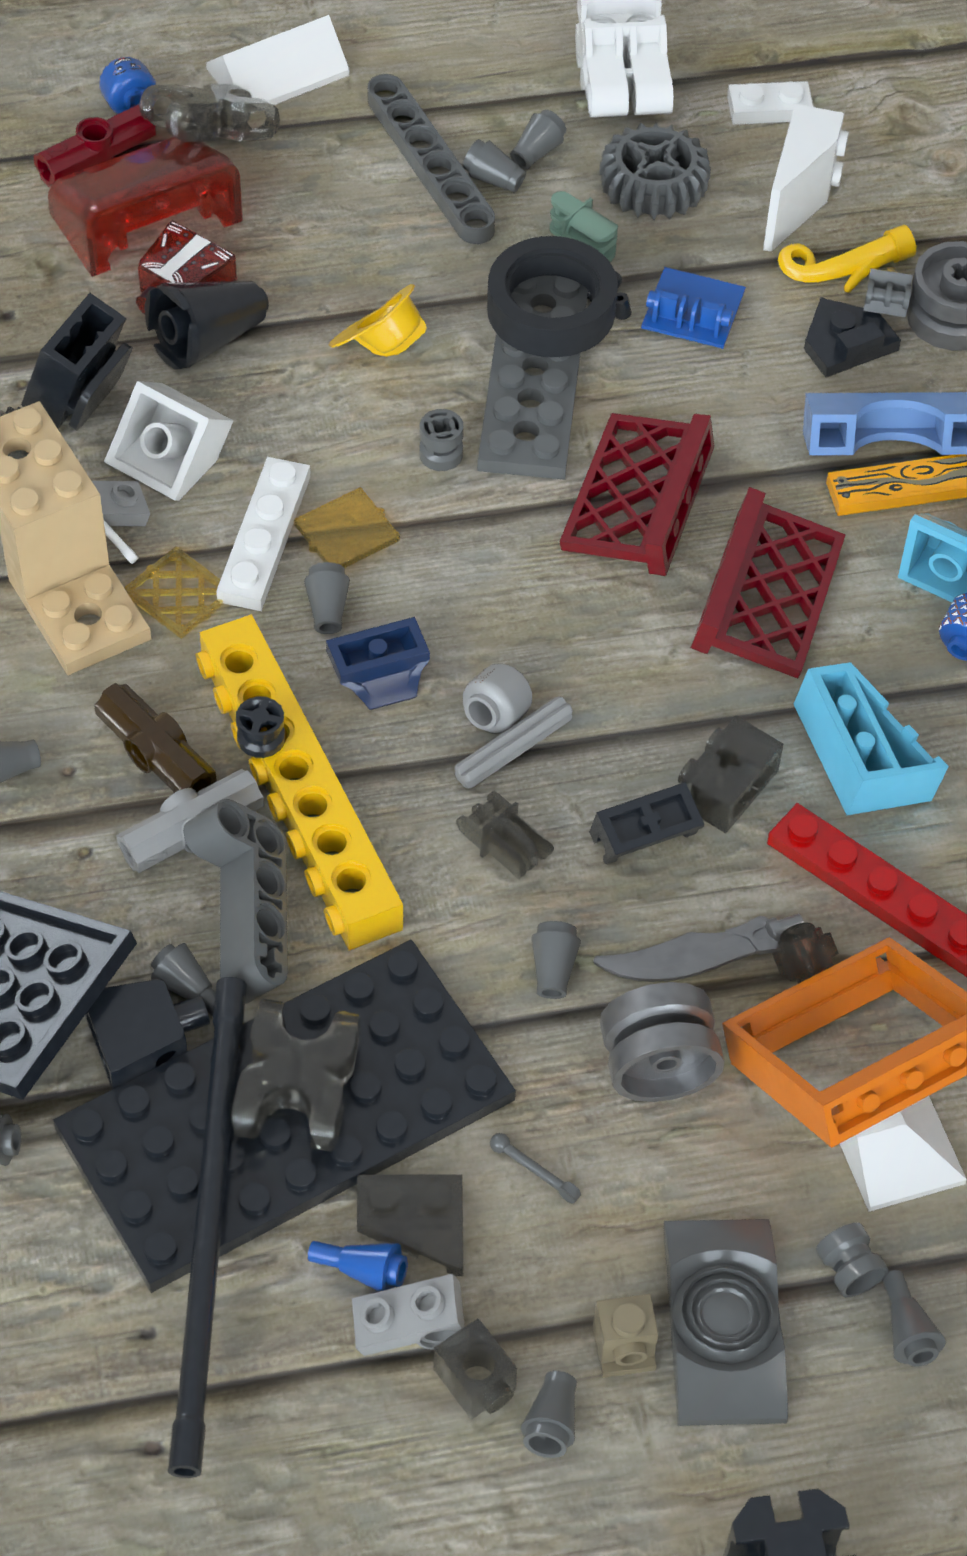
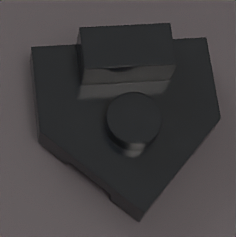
[804,297,901,378]

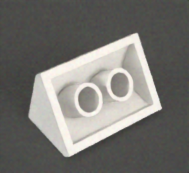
[206,15,349,117]

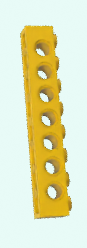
[196,614,403,951]

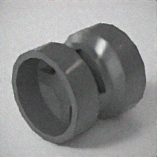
[419,409,464,471]
[816,1223,889,1297]

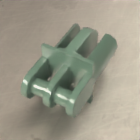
[549,191,618,262]

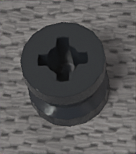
[236,696,285,758]

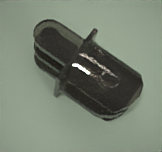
[456,791,554,880]

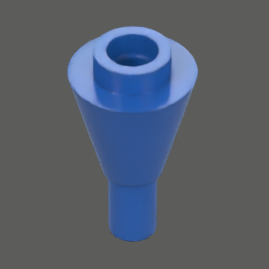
[308,1241,408,1292]

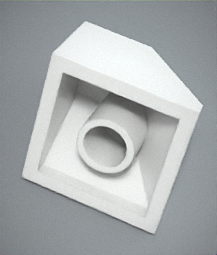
[835,1096,967,1212]

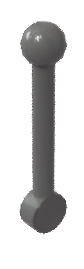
[490,1133,581,1204]

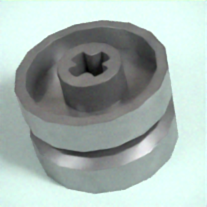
[906,241,967,351]
[600,982,724,1102]

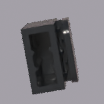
[21,292,133,431]

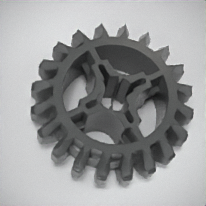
[599,122,711,221]

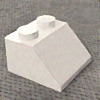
[104,381,233,501]

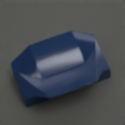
[326,617,430,710]

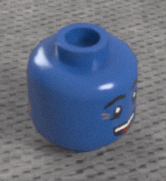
[99,57,158,114]

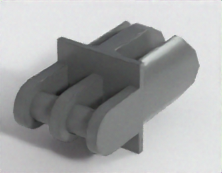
[863,268,913,317]

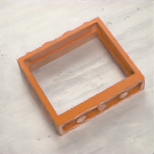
[722,937,967,1148]

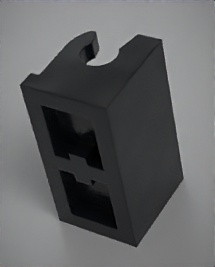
[589,782,705,865]

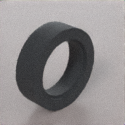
[487,236,618,357]

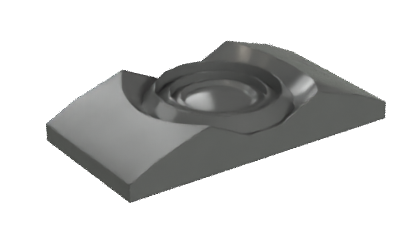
[663,1219,788,1426]

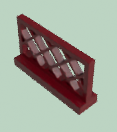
[560,413,715,576]
[690,487,846,679]

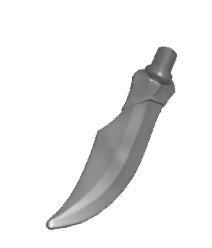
[593,913,806,982]

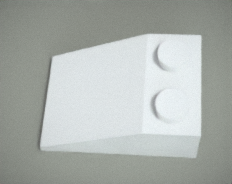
[763,104,849,251]

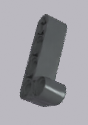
[183,799,288,1004]

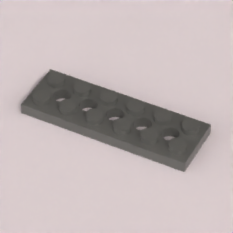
[477,276,588,480]

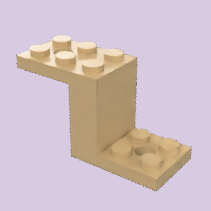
[0,401,152,675]

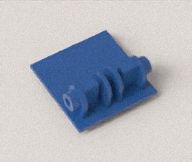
[641,267,746,349]

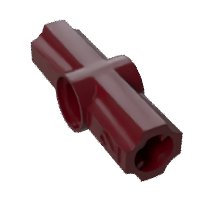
[34,104,156,187]

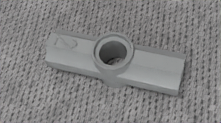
[116,769,264,873]

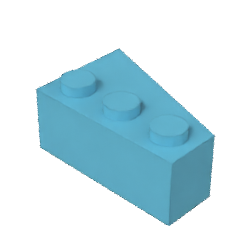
[794,662,949,815]

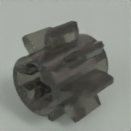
[772,922,839,984]

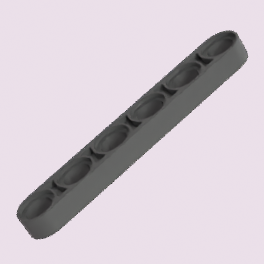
[367,74,495,244]

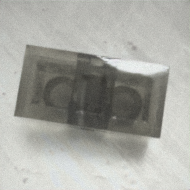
[678,715,784,833]

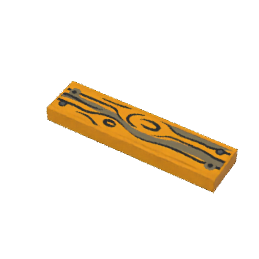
[826,455,967,516]

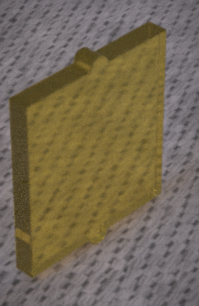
[294,487,400,568]

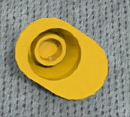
[329,284,427,356]

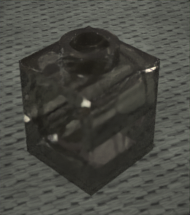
[433,1318,517,1420]

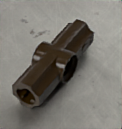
[94,683,217,793]

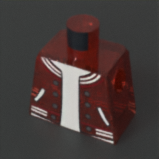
[136,220,237,314]

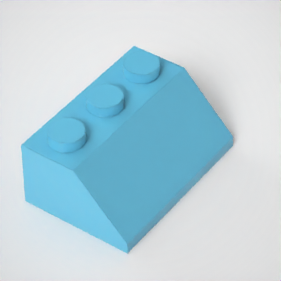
[898,513,967,602]

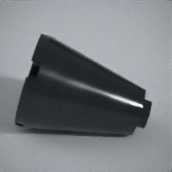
[144,280,269,370]

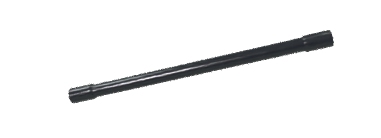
[168,977,247,1478]

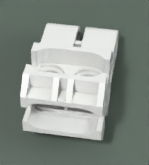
[575,0,673,117]

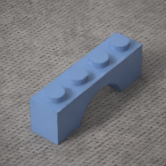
[803,392,967,455]

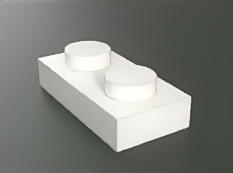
[727,81,813,124]

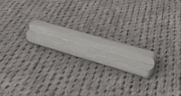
[454,696,573,789]

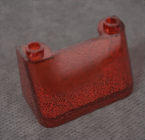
[48,134,243,277]

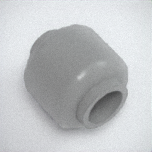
[463,663,532,733]

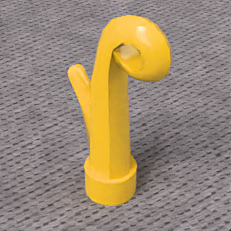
[778,225,916,293]

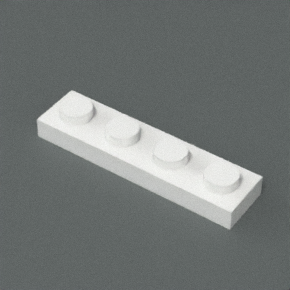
[216,457,311,611]

